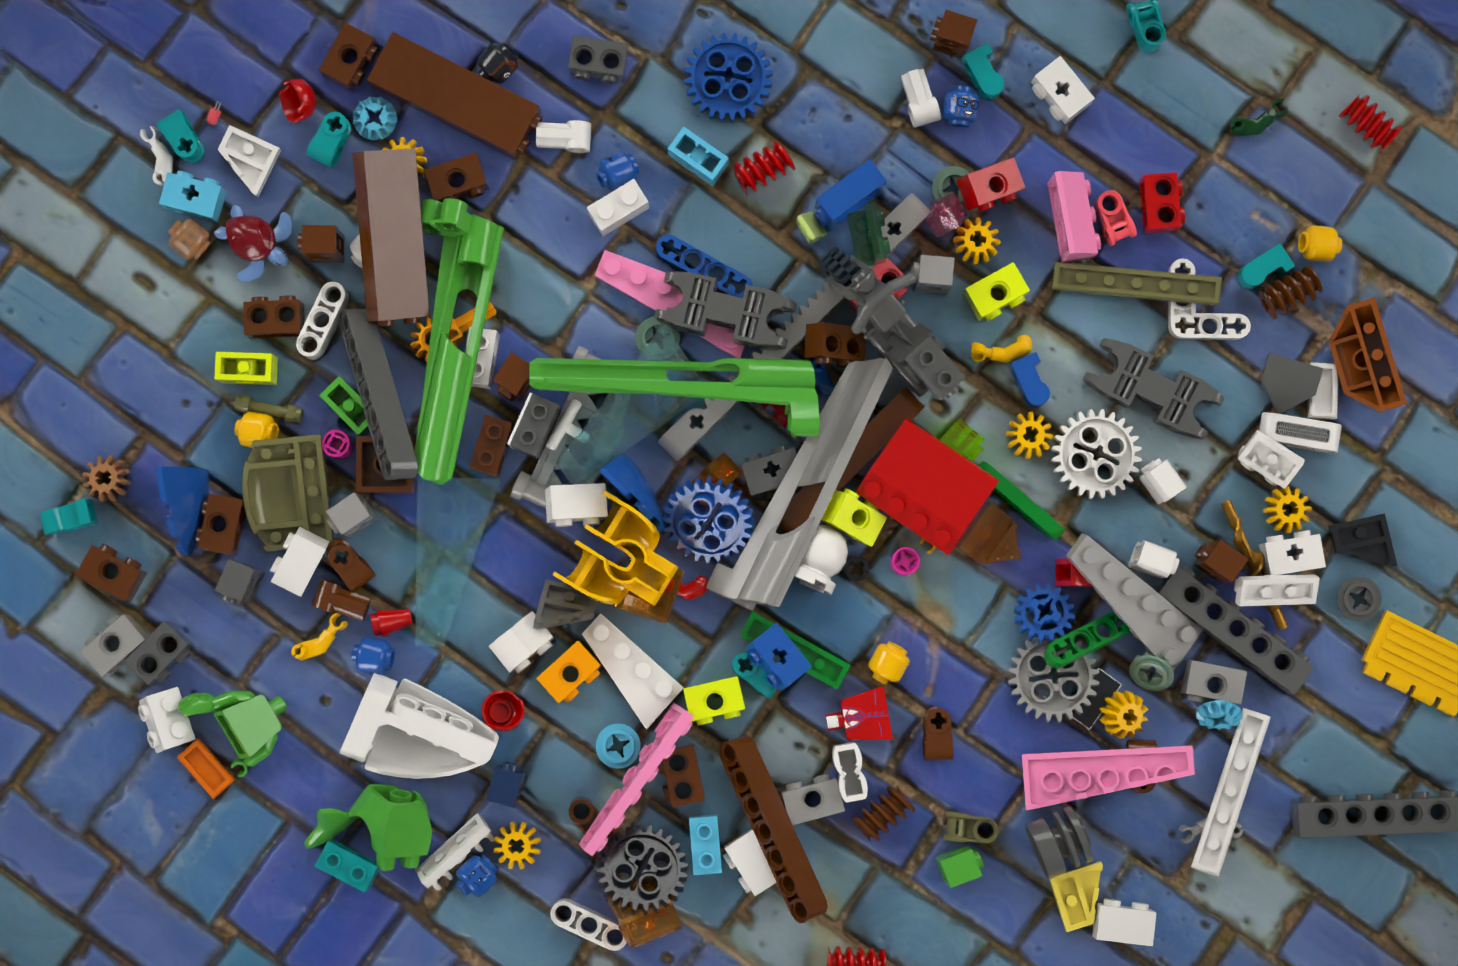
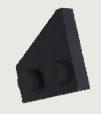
[1328,513,1398,567]

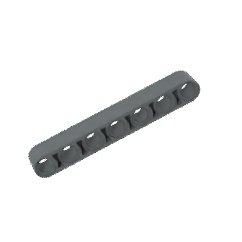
[339,308,418,480]

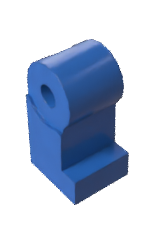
[1008,352,1050,408]

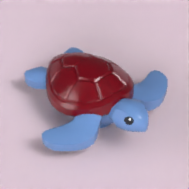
[214,205,292,282]

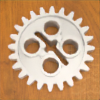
[1051,409,1142,499]

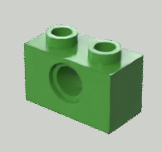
[319,376,370,436]
[935,845,984,888]

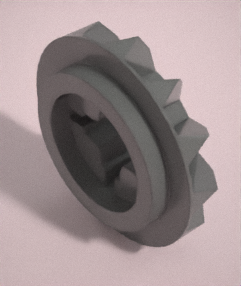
[1336,577,1382,622]

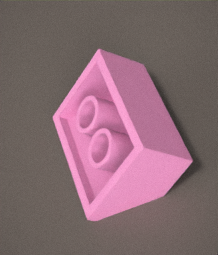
[1047,171,1101,263]

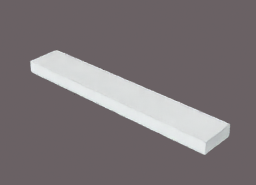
[1191,708,1271,877]

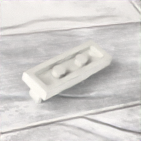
[1234,574,1320,606]
[415,813,494,890]

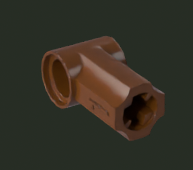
[311,579,371,621]

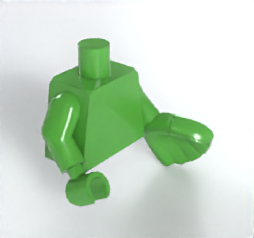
[178,691,287,777]

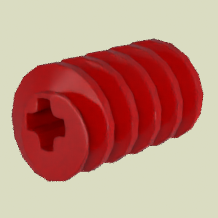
[1339,94,1402,152]
[733,141,796,196]
[827,946,886,966]

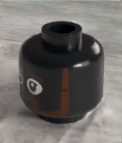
[477,42,518,84]

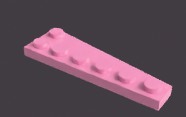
[595,250,755,358]
[579,702,694,856]
[1022,745,1195,810]

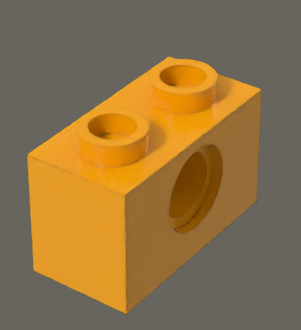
[536,641,602,704]

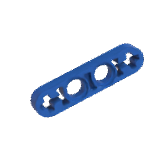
[656,235,753,298]

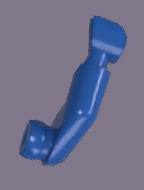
[811,360,836,397]

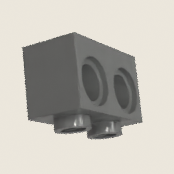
[568,35,629,84]
[215,559,265,605]
[124,621,194,685]

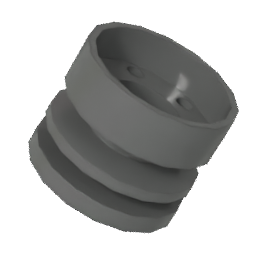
[1025,806,1093,879]

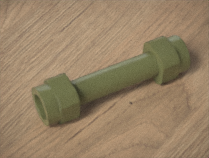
[234,394,304,424]

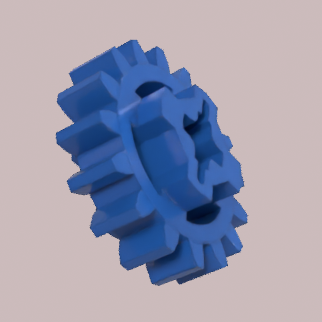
[1014,583,1075,645]

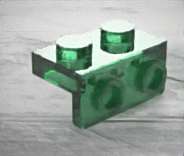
[847,203,891,266]

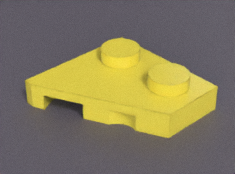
[1049,861,1103,932]

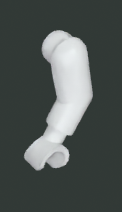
[140,126,173,186]

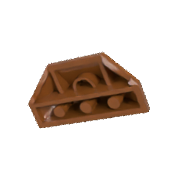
[1328,297,1407,412]

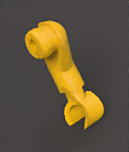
[971,335,1033,363]
[291,613,348,661]

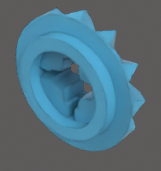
[353,96,397,140]
[1196,700,1242,730]
[596,723,641,769]

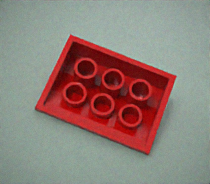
[856,418,1000,555]

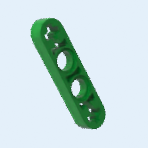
[978,461,1065,542]
[1044,612,1131,668]

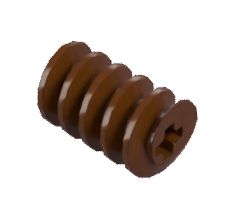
[1259,266,1323,320]
[852,785,916,842]

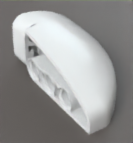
[340,673,499,779]

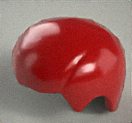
[279,79,316,123]
[481,690,525,732]

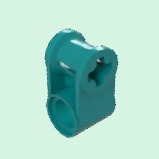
[1126,0,1166,54]
[156,108,205,164]
[306,112,352,168]
[731,652,777,699]

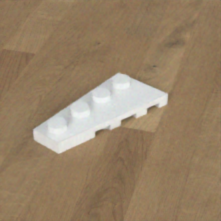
[582,613,684,729]

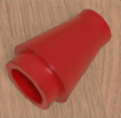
[370,609,413,637]

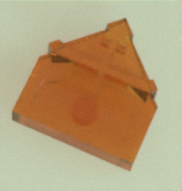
[956,502,1021,564]

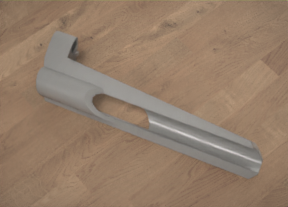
[706,357,893,611]

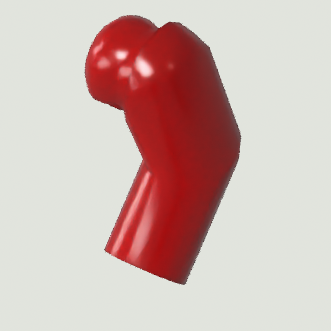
[667,575,708,600]

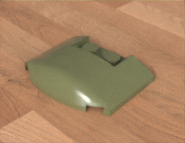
[242,434,334,552]

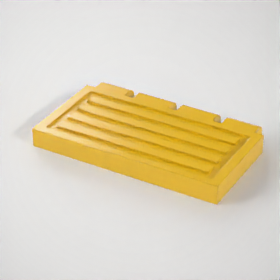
[1361,611,1458,717]

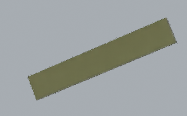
[1052,262,1222,306]

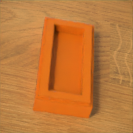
[177,738,236,799]

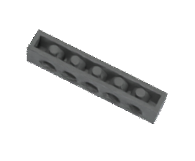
[1156,566,1314,695]
[1291,791,1458,838]

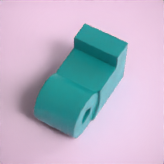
[961,43,1004,101]
[1237,243,1295,289]
[39,498,98,536]

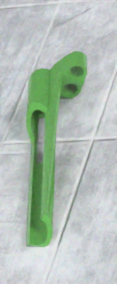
[415,198,504,485]
[529,358,820,437]

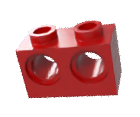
[1139,172,1185,234]

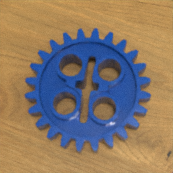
[684,33,773,123]
[663,477,754,563]

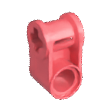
[1093,190,1137,246]

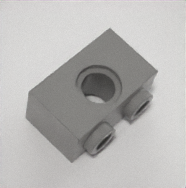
[910,255,955,294]
[326,492,378,538]
[80,614,149,677]
[1181,660,1247,704]
[781,774,845,825]

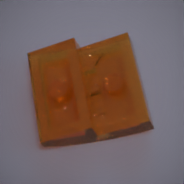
[606,881,682,949]

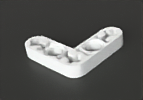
[1168,258,1251,340]

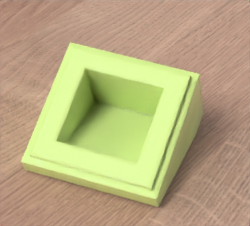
[796,212,827,244]

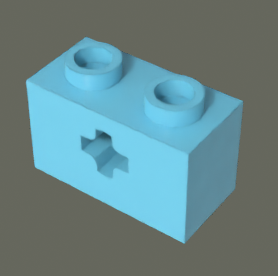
[668,126,729,187]
[159,170,227,223]
[689,814,722,875]

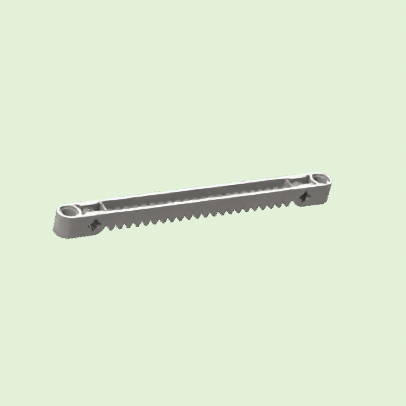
[657,193,932,462]

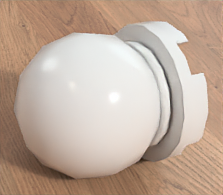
[794,525,848,595]

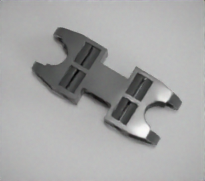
[654,272,797,350]
[1083,338,1224,440]

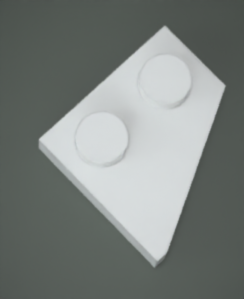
[218,125,281,197]

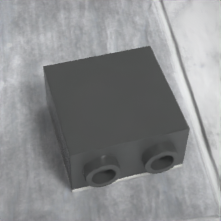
[507,392,562,460]

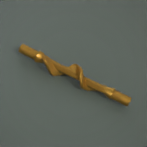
[1220,499,1289,631]

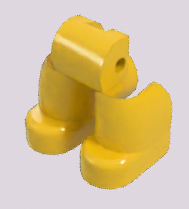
[552,490,679,606]

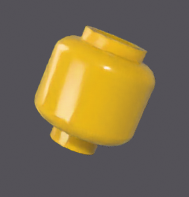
[1298,225,1342,263]
[234,412,279,448]
[868,641,910,685]

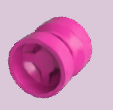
[322,430,354,460]
[890,547,920,576]

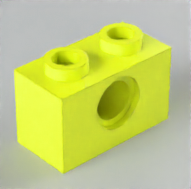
[963,262,1030,321]
[214,352,278,385]
[821,488,887,547]
[683,676,745,726]

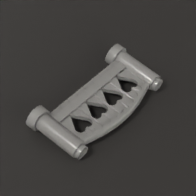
[510,345,636,509]

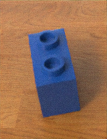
[745,622,812,692]

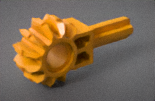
[411,301,496,363]

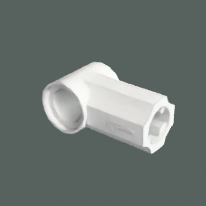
[901,69,941,128]
[536,120,591,153]

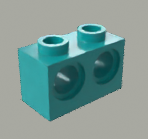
[314,839,380,893]

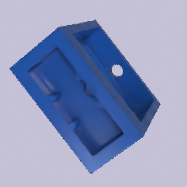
[813,159,887,231]

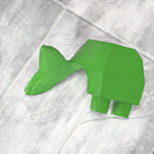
[304,784,432,871]

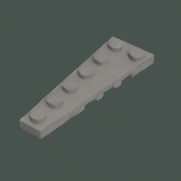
[1066,533,1203,670]

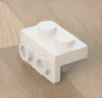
[138,687,196,753]

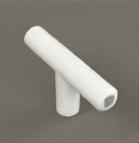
[546,399,589,451]

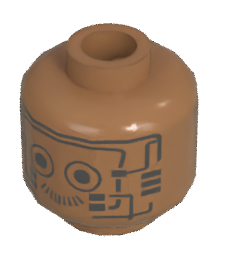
[168,219,211,260]

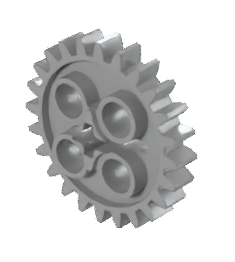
[1008,636,1099,723]

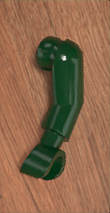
[1230,99,1288,136]

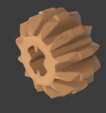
[82,455,131,503]

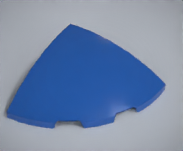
[600,453,666,535]
[156,467,209,556]

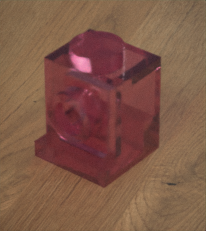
[926,192,968,238]

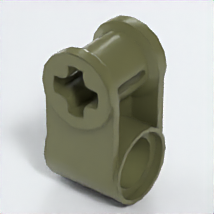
[943,811,998,843]

